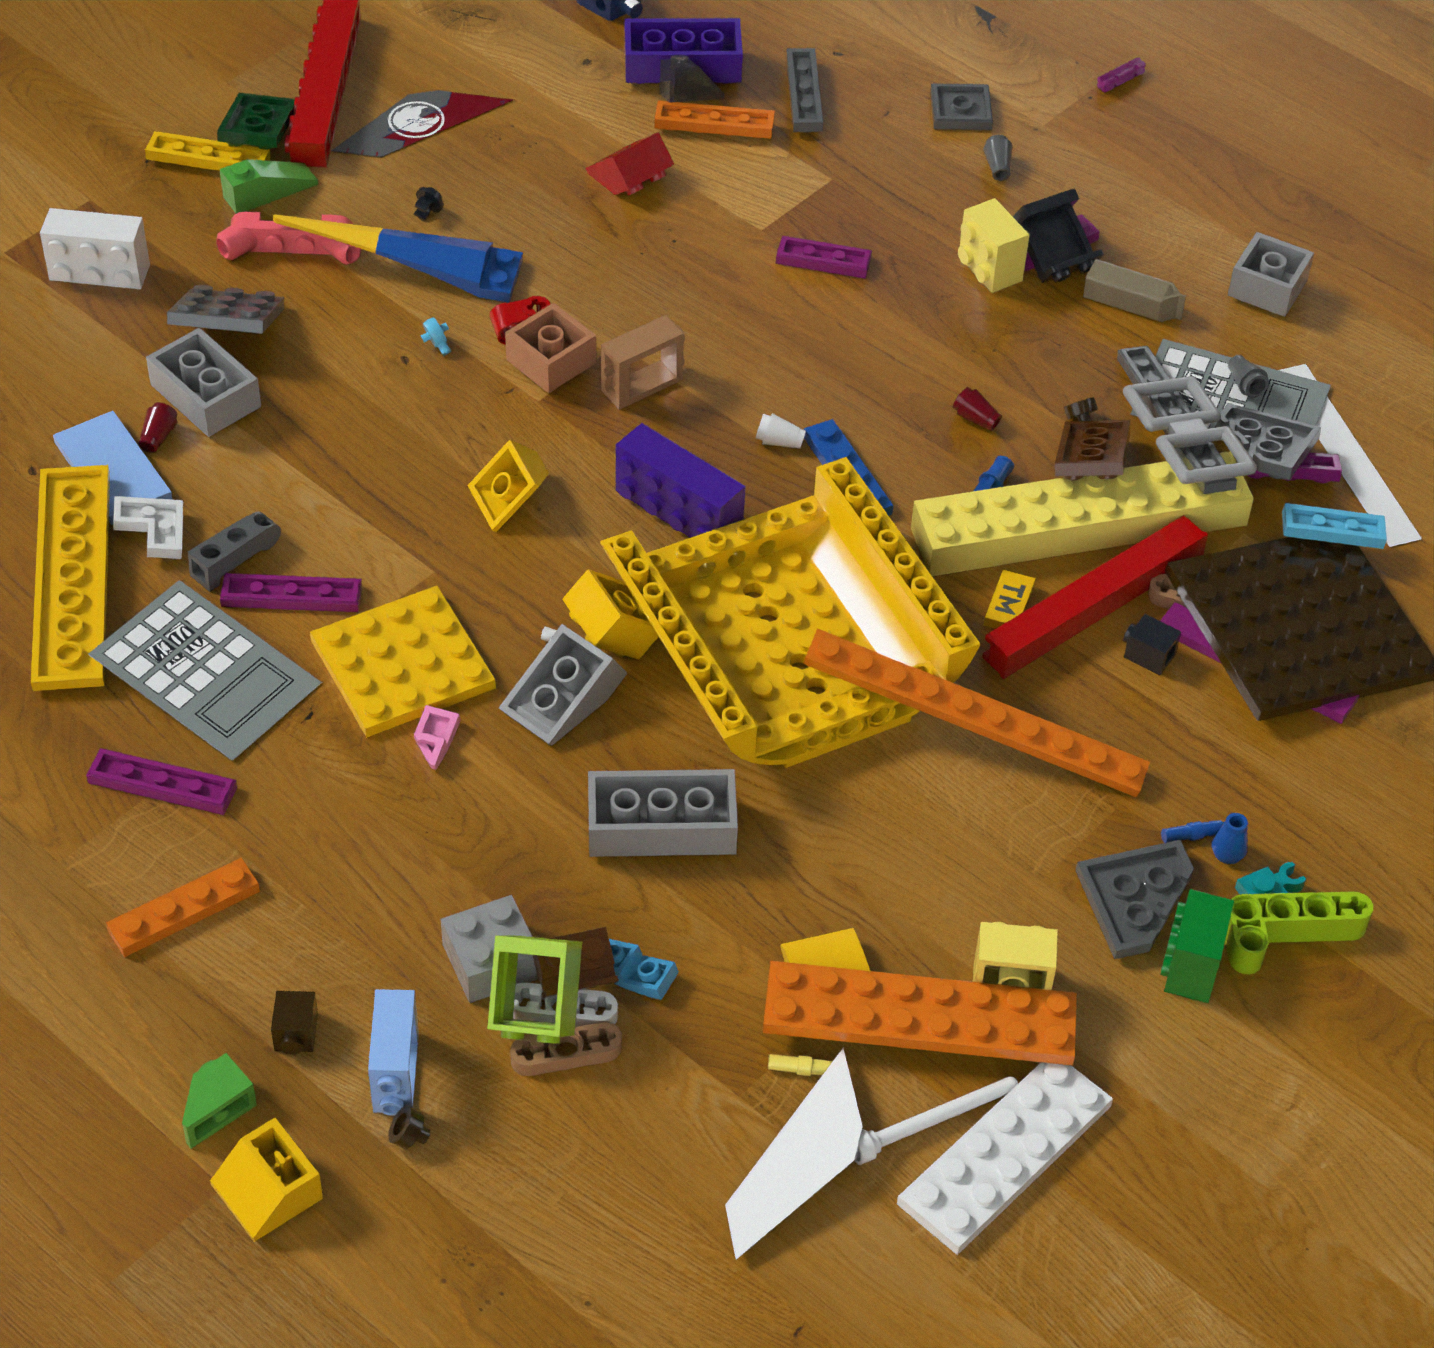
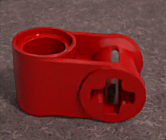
[489,296,550,345]

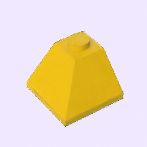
[467,440,549,532]

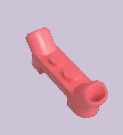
[216,212,361,265]

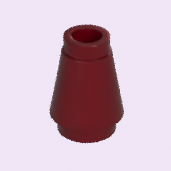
[953,387,1002,431]
[138,402,177,453]

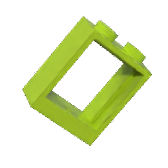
[487,935,582,1043]

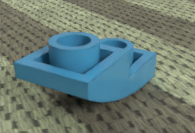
[609,939,679,1000]

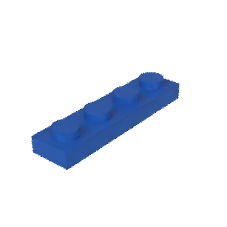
[804,419,893,516]

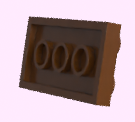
[1055,420,1131,480]

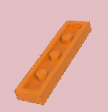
[654,100,775,139]
[106,858,260,958]

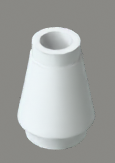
[756,413,806,449]

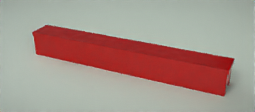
[982,515,1208,679]

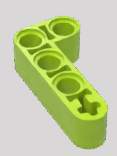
[1225,892,1373,974]

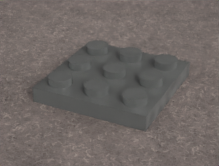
[167,285,284,334]

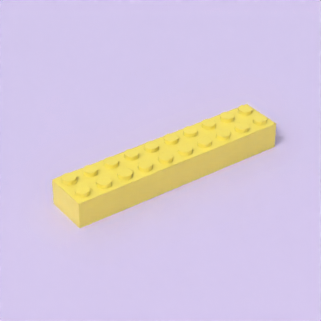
[911,451,1254,576]

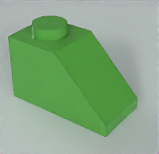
[182,1053,257,1149]

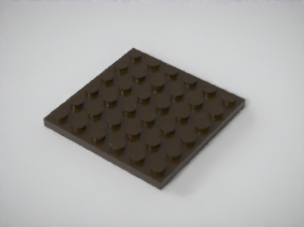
[1165,537,1434,721]

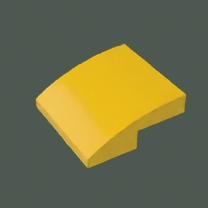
[780,928,870,971]

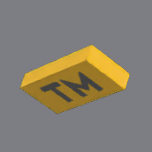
[984,570,1036,629]

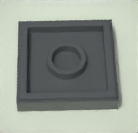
[930,84,993,130]

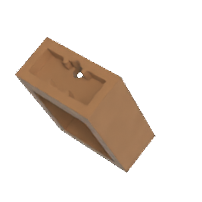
[601,315,685,410]

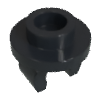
[414,187,444,221]

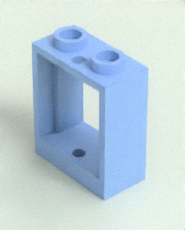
[368,989,419,1115]

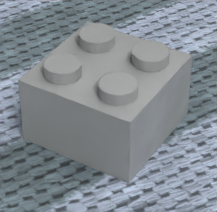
[1228,232,1314,317]
[441,895,538,1003]

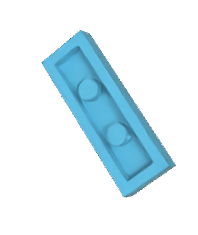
[1282,503,1387,549]

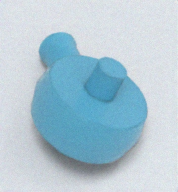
[421,317,451,356]

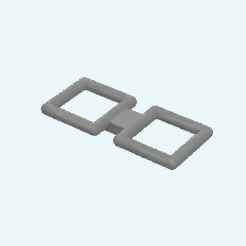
[1123,376,1257,484]

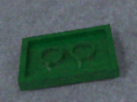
[217,92,295,150]

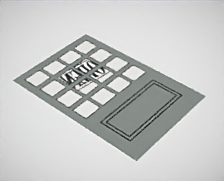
[1130,339,1331,429]
[88,580,322,761]

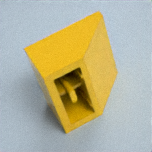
[210,1118,323,1242]

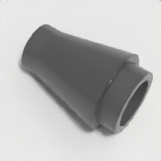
[983,135,1013,181]
[1228,355,1269,397]

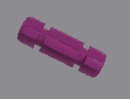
[1096,57,1146,92]

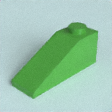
[220,159,318,214]

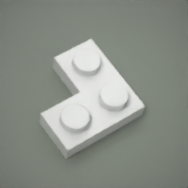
[113,496,183,559]

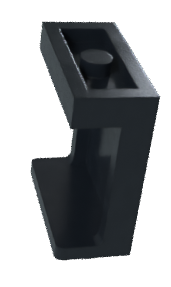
[1012,188,1104,283]

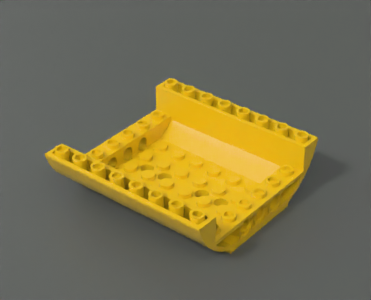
[600,457,980,768]

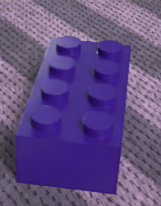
[624,18,743,84]
[616,423,745,538]

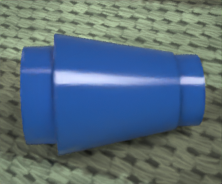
[1212,813,1248,864]

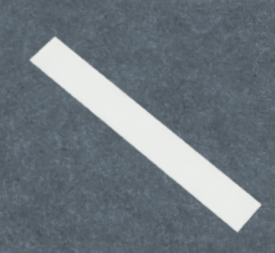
[1279,364,1422,547]

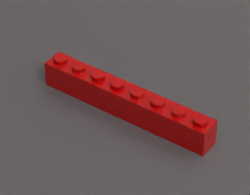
[285,0,361,168]

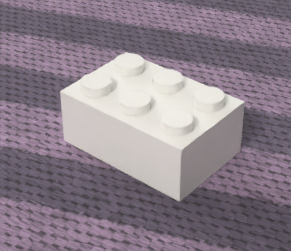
[40,208,150,289]

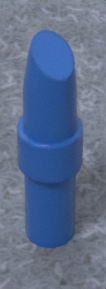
[1161,820,1224,843]

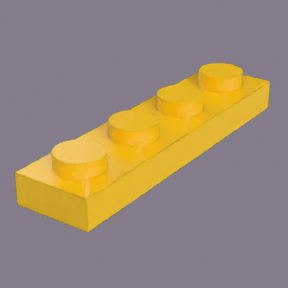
[145,131,271,171]

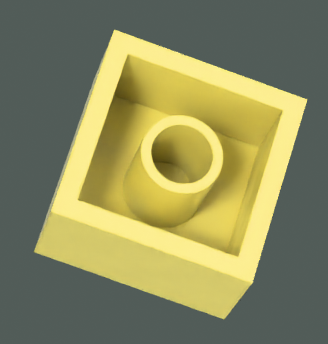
[958,198,1029,293]
[973,922,1058,990]

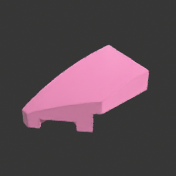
[414,705,461,770]

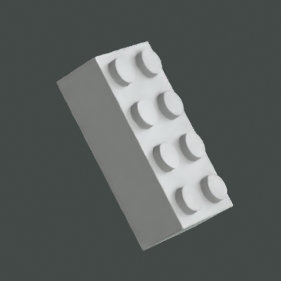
[588,769,738,857]

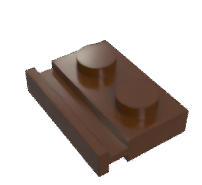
[533,927,619,998]

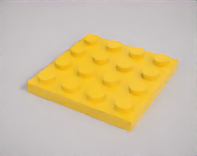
[310,586,496,738]

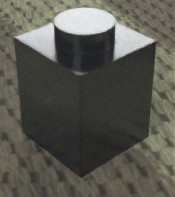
[1123,614,1181,675]

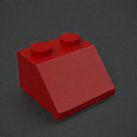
[585,132,675,196]

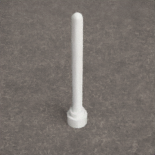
[854,1077,1018,1165]

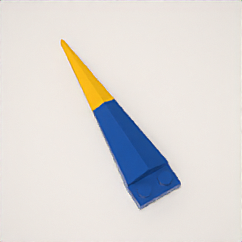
[273,215,523,303]

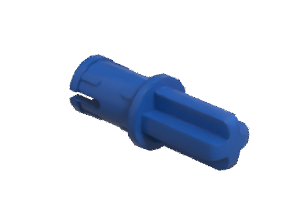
[973,455,1014,491]

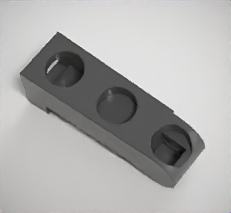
[188,512,281,592]

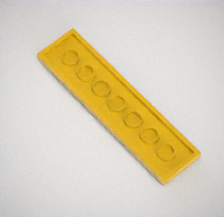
[31,465,110,691]

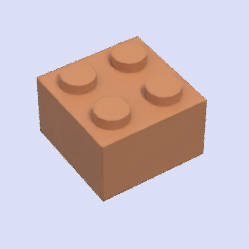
[505,303,596,393]

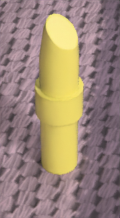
[768,1054,833,1076]

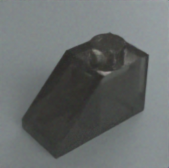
[659,55,725,102]

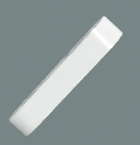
[513,983,618,1027]

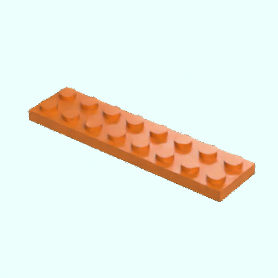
[763,961,1077,1066]

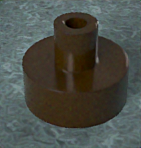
[1064,397,1098,421]
[388,1106,430,1149]

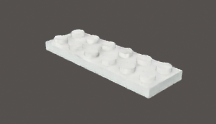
[897,1062,1113,1255]

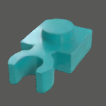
[1235,862,1306,895]

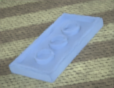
[53,411,173,525]

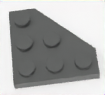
[1216,403,1321,480]
[1075,840,1194,959]

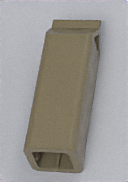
[1083,259,1186,322]

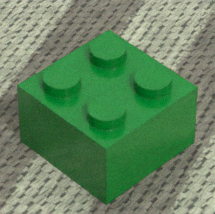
[1160,889,1235,1003]

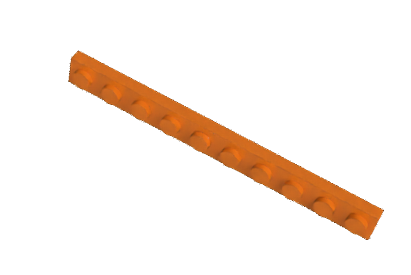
[803,628,1150,797]

